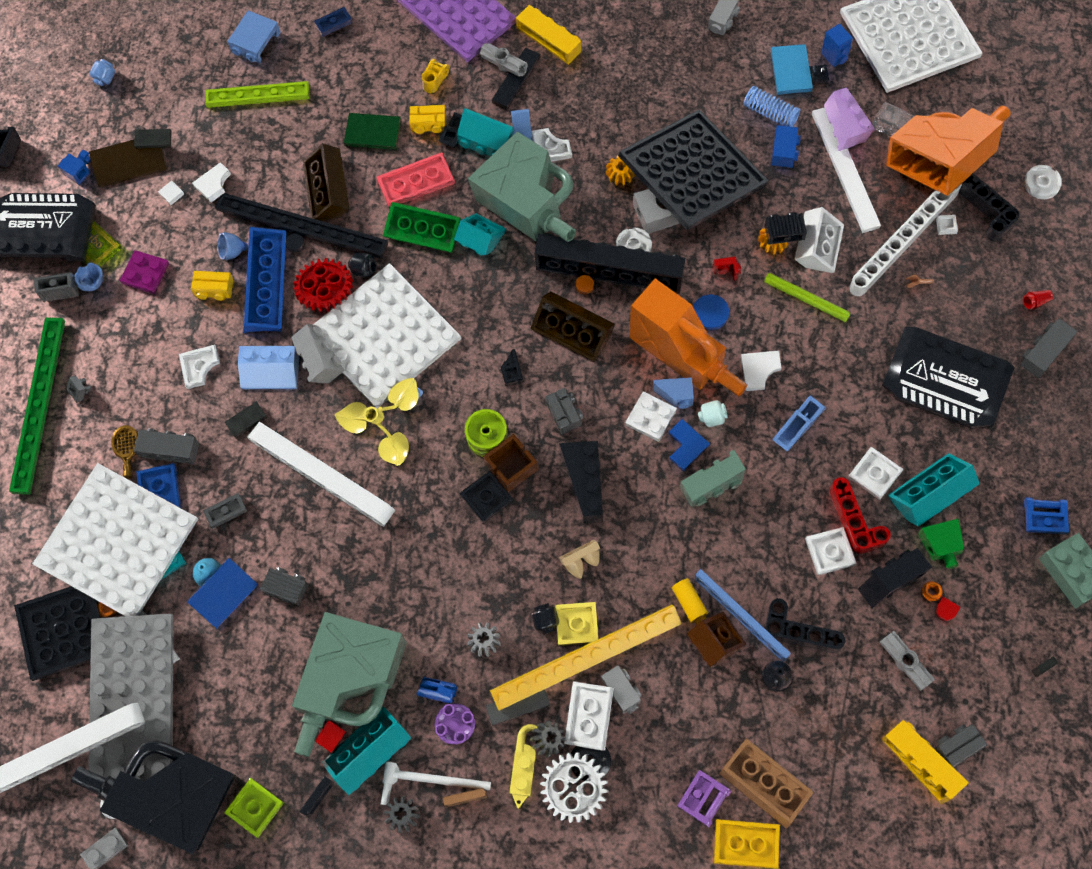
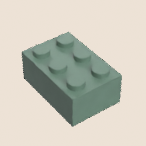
[1039,533,1092,609]

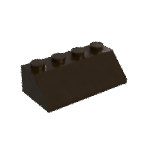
[302,143,350,221]
[530,291,615,362]

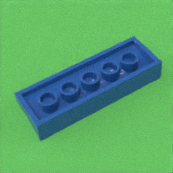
[243,227,286,333]

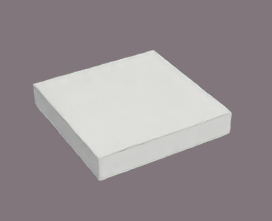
[848,447,903,500]
[805,527,857,575]

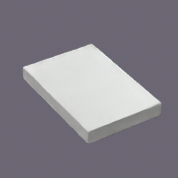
[564,682,614,750]

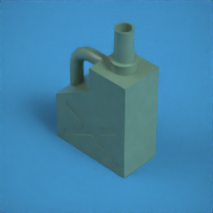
[468,132,576,242]
[292,612,407,757]

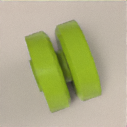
[465,409,508,457]

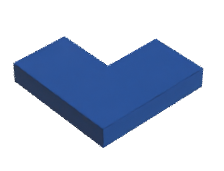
[669,419,710,472]

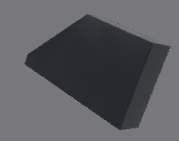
[501,349,524,386]

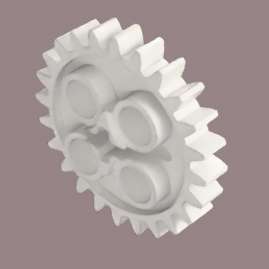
[540,752,609,823]

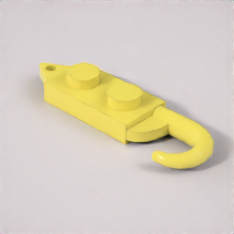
[510,724,538,809]

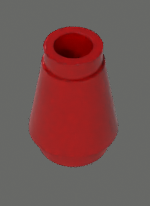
[1023,290,1053,310]

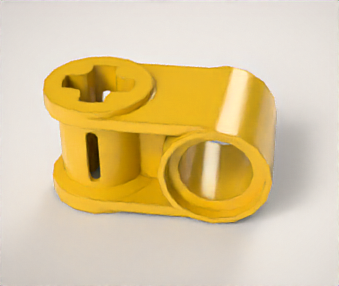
[422,58,450,93]

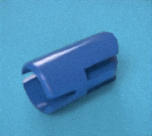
[417,676,457,704]

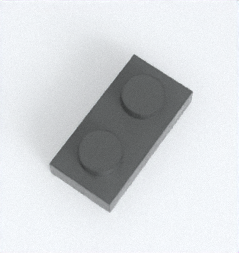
[203,493,248,529]

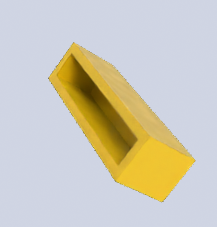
[516,5,582,65]

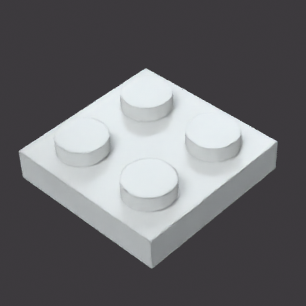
[625,392,677,442]

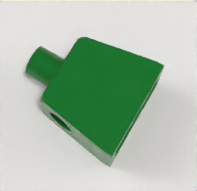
[918,519,964,569]

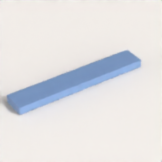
[695,569,791,662]

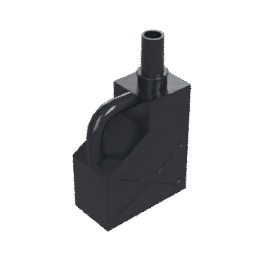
[71,741,236,854]

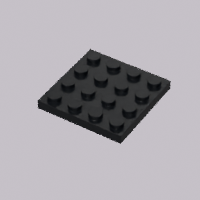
[14,586,102,681]

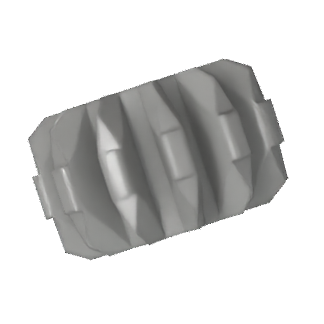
[467,622,501,657]

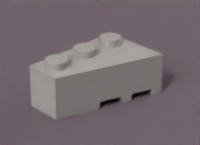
[291,324,345,384]

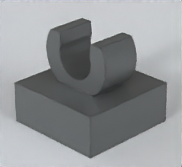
[67,375,91,403]

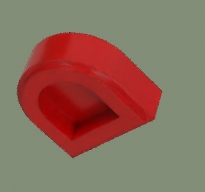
[935,596,961,621]

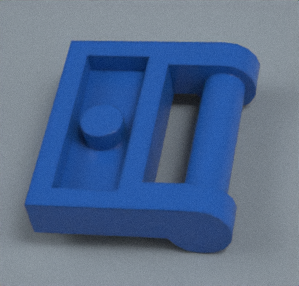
[1024,497,1069,535]

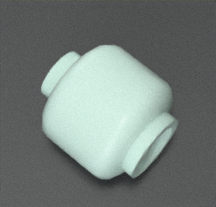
[698,400,728,427]

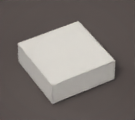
[158,180,184,205]
[936,215,958,235]

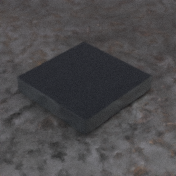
[459,471,514,524]

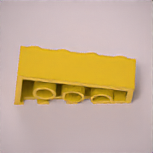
[882,720,969,804]

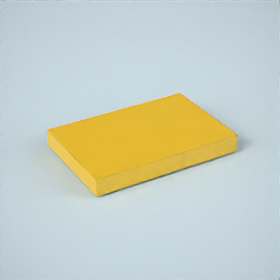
[714,819,780,869]

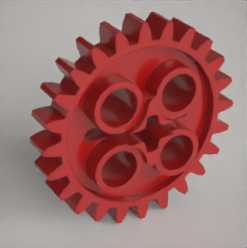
[293,258,353,312]

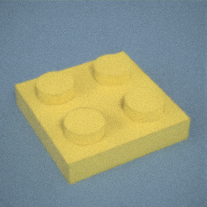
[556,602,598,646]

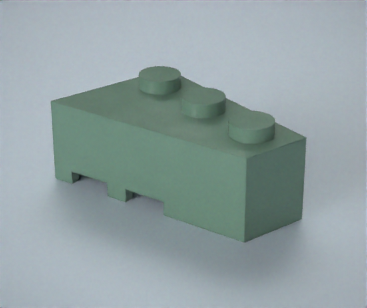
[680,450,746,507]

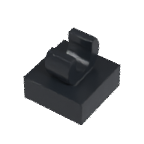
[809,64,829,85]

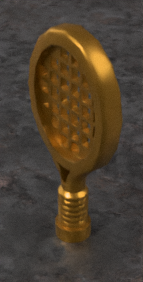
[111,425,138,479]

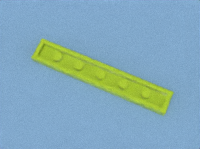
[205,81,310,108]

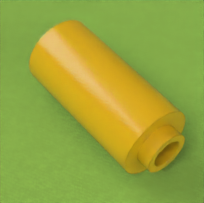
[671,578,709,625]

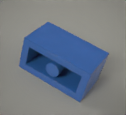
[821,24,853,67]
[771,125,801,168]

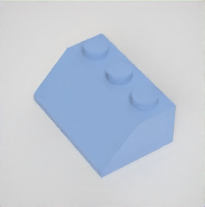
[238,346,299,389]

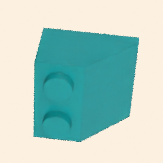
[454,213,507,255]

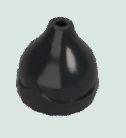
[762,661,793,692]

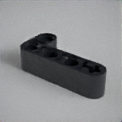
[959,173,1020,242]
[764,598,846,653]

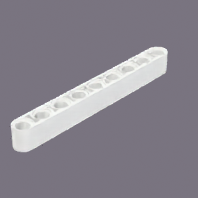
[850,183,962,296]
[247,422,395,527]
[0,703,145,793]

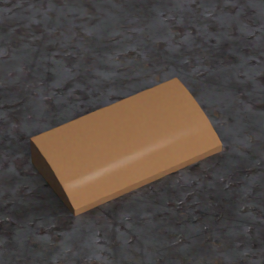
[719,738,814,829]

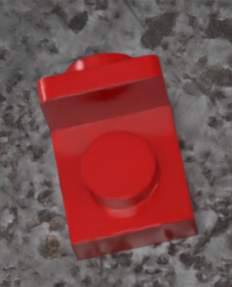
[712,256,741,281]

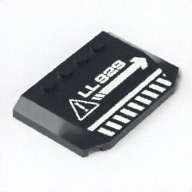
[0,193,96,261]
[882,327,1015,429]

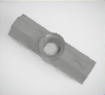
[480,43,528,77]
[880,631,935,691]

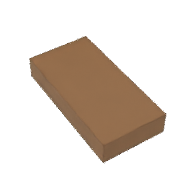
[443,788,487,808]

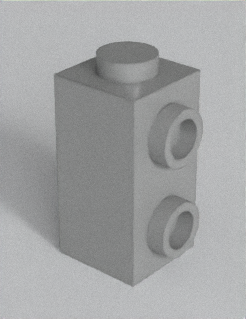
[708,0,740,36]
[601,665,642,714]

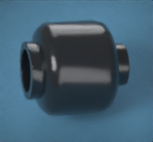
[348,253,377,277]
[531,603,559,634]

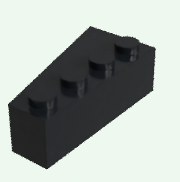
[559,441,603,523]

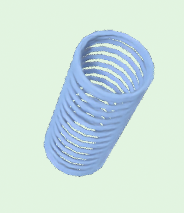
[743,86,801,127]

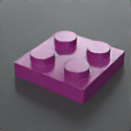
[119,250,169,294]

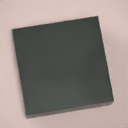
[1032,656,1058,677]

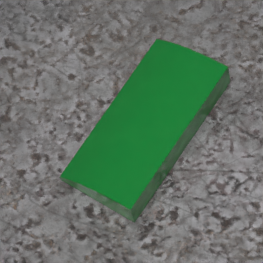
[382,202,462,253]

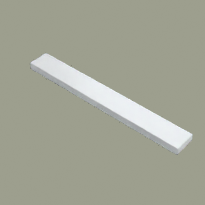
[812,107,881,233]

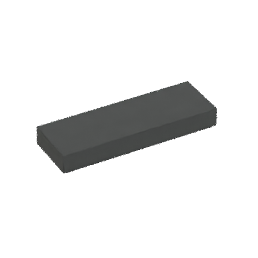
[486,689,550,726]

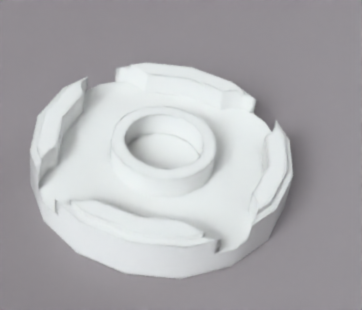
[1024,165,1062,200]
[616,228,652,252]

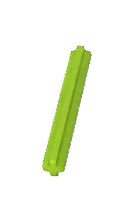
[764,273,850,322]

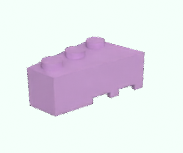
[824,87,875,151]

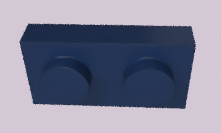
[314,7,353,37]

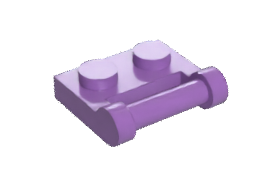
[677,770,731,828]

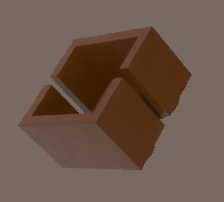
[483,434,539,493]

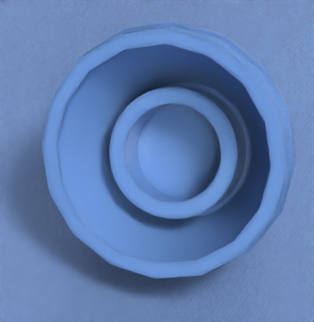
[218,232,248,260]

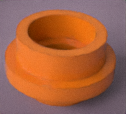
[922,581,943,602]

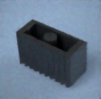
[764,212,807,245]

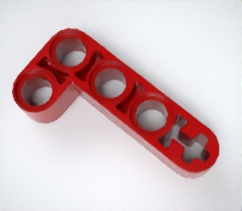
[830,477,891,554]

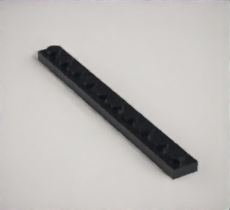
[215,193,388,259]

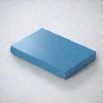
[771,44,813,95]

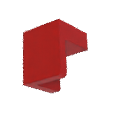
[315,720,346,753]

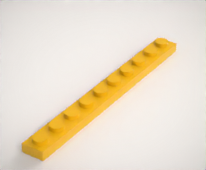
[490,605,682,711]

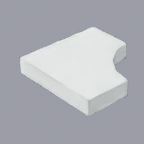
[531,128,572,162]
[192,163,231,202]
[179,345,220,389]
[741,351,781,391]

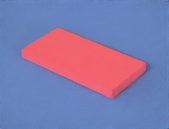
[376,152,455,208]

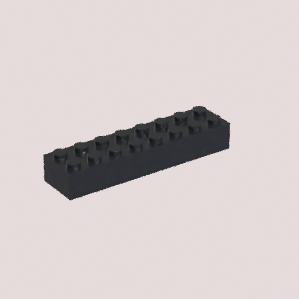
[534,233,686,294]

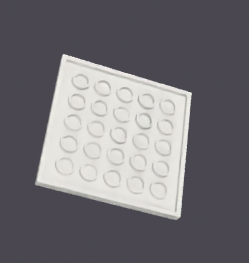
[840,0,983,93]
[313,263,461,408]
[32,463,198,617]

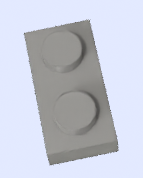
[80,827,129,869]

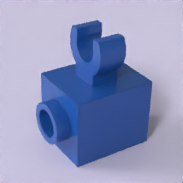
[58,149,91,185]

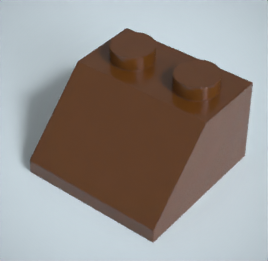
[687,612,747,667]

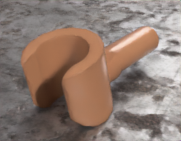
[906,274,933,288]

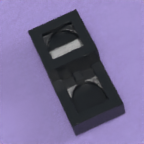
[438,112,462,148]

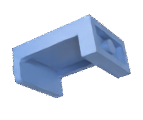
[227,10,281,63]

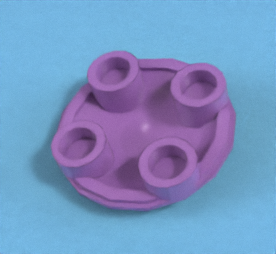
[434,703,475,745]

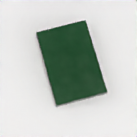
[344,113,401,150]

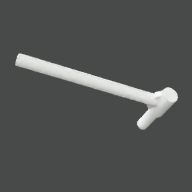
[380,762,491,806]

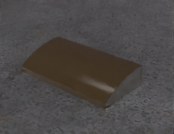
[89,139,168,188]

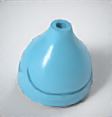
[193,558,221,586]

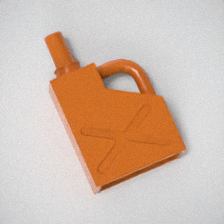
[886,106,1011,196]
[629,279,748,397]

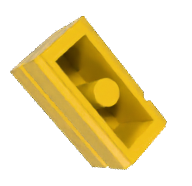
[409,105,446,134]
[191,271,234,301]

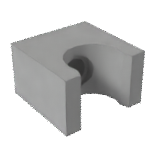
[633,189,680,234]

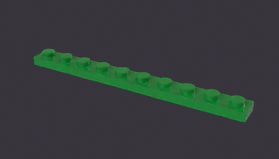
[9,317,66,495]

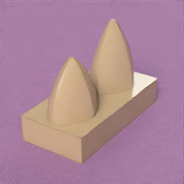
[559,540,600,579]

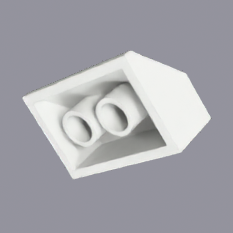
[795,207,844,273]

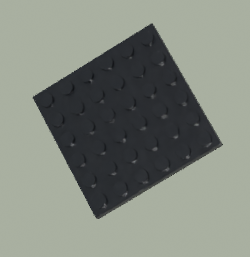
[618,109,769,231]

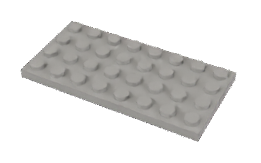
[88,614,173,780]

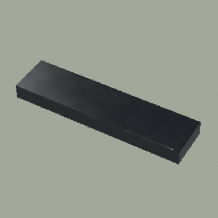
[492,47,541,110]

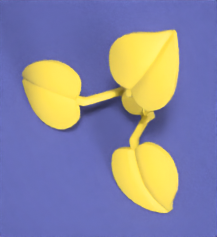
[335,378,419,466]

